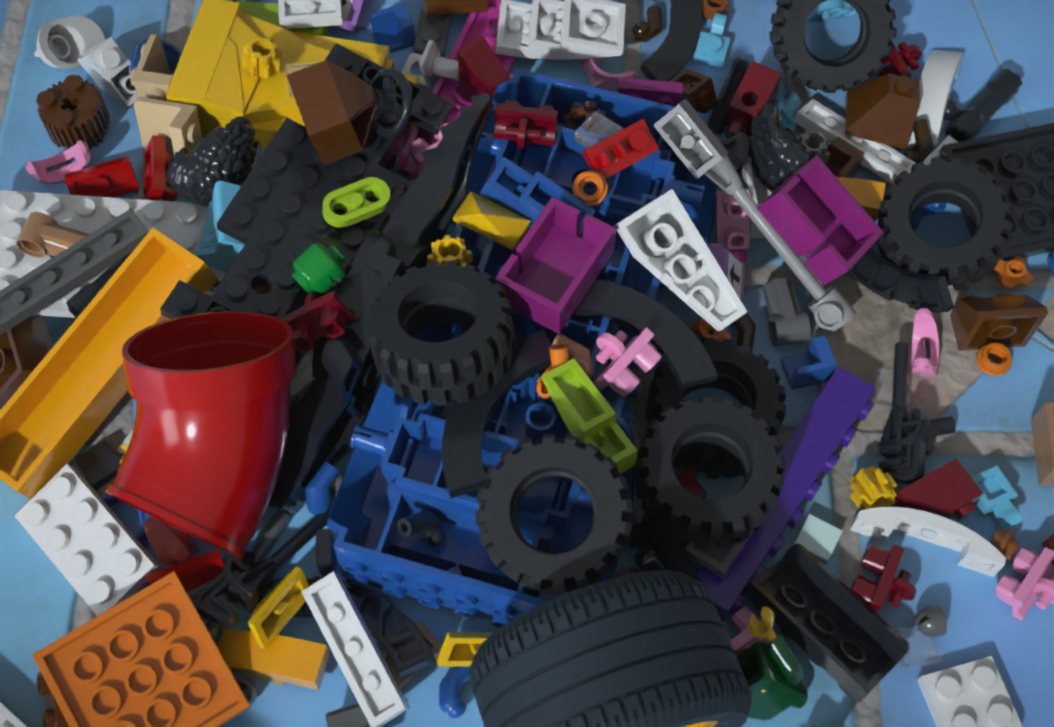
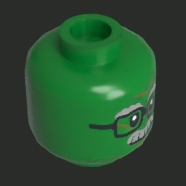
[291,242,346,296]

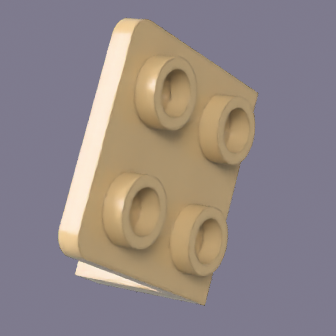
[131,34,173,101]
[134,97,202,157]

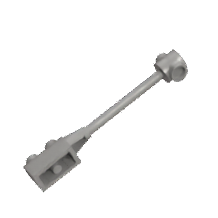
[653,99,856,333]

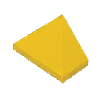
[453,191,531,251]
[248,567,309,650]
[437,632,493,667]

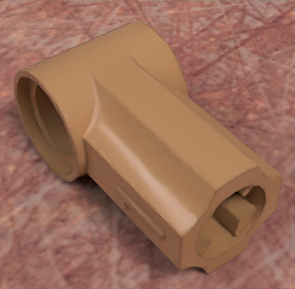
[16,212,90,258]

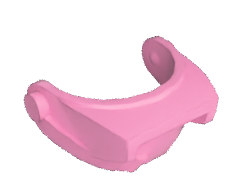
[580,58,638,91]
[25,140,90,184]
[910,308,940,378]

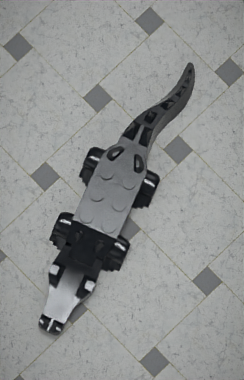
[269,93,494,514]

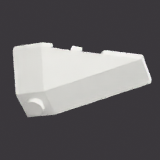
[614,189,747,331]

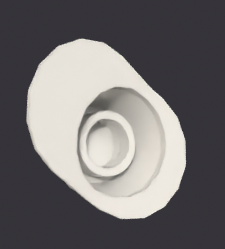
[34,16,105,69]

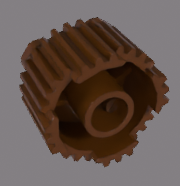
[36,75,110,150]

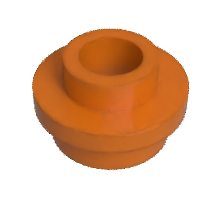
[572,171,608,207]
[976,343,1012,377]

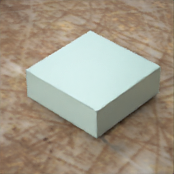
[794,514,843,565]

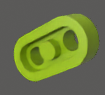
[322,177,390,228]

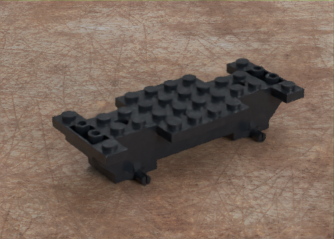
[160,43,454,368]

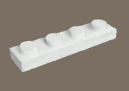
[794,99,915,184]
[302,571,410,727]

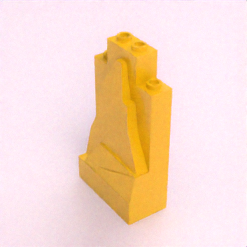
[166,0,419,148]

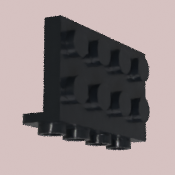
[742,544,910,703]

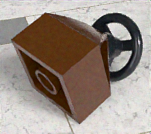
[286,60,412,165]

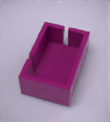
[756,155,884,285]
[495,197,616,334]

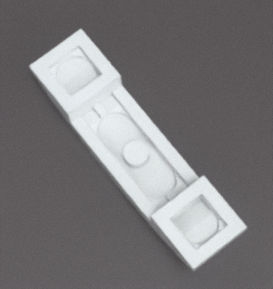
[908,50,964,149]
[850,507,1006,577]

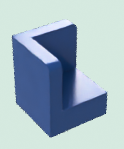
[370,3,415,53]
[781,335,837,390]

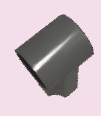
[762,277,811,346]

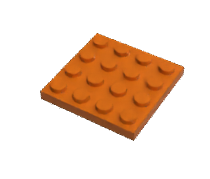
[32,571,252,727]

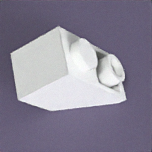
[77,37,138,107]

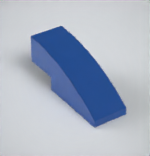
[480,157,596,237]

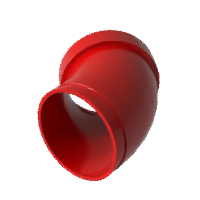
[105,311,297,558]

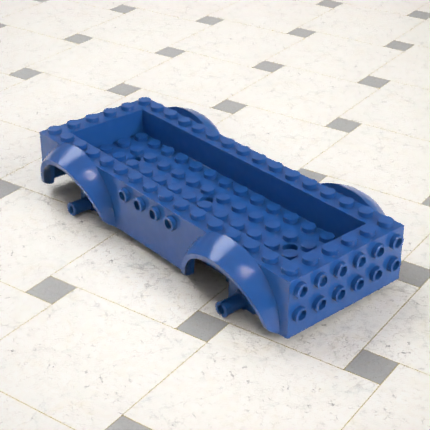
[326,68,718,628]

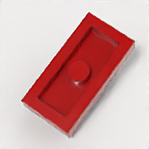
[582,119,660,179]
[143,135,179,202]
[64,156,139,197]
[146,549,225,599]

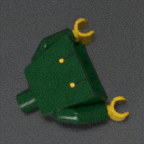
[736,606,808,720]

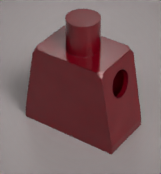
[725,61,781,139]

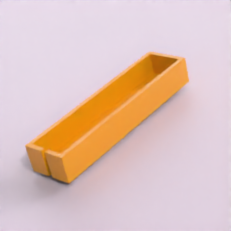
[0,228,218,499]

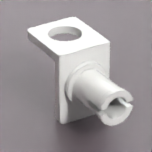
[401,40,459,88]

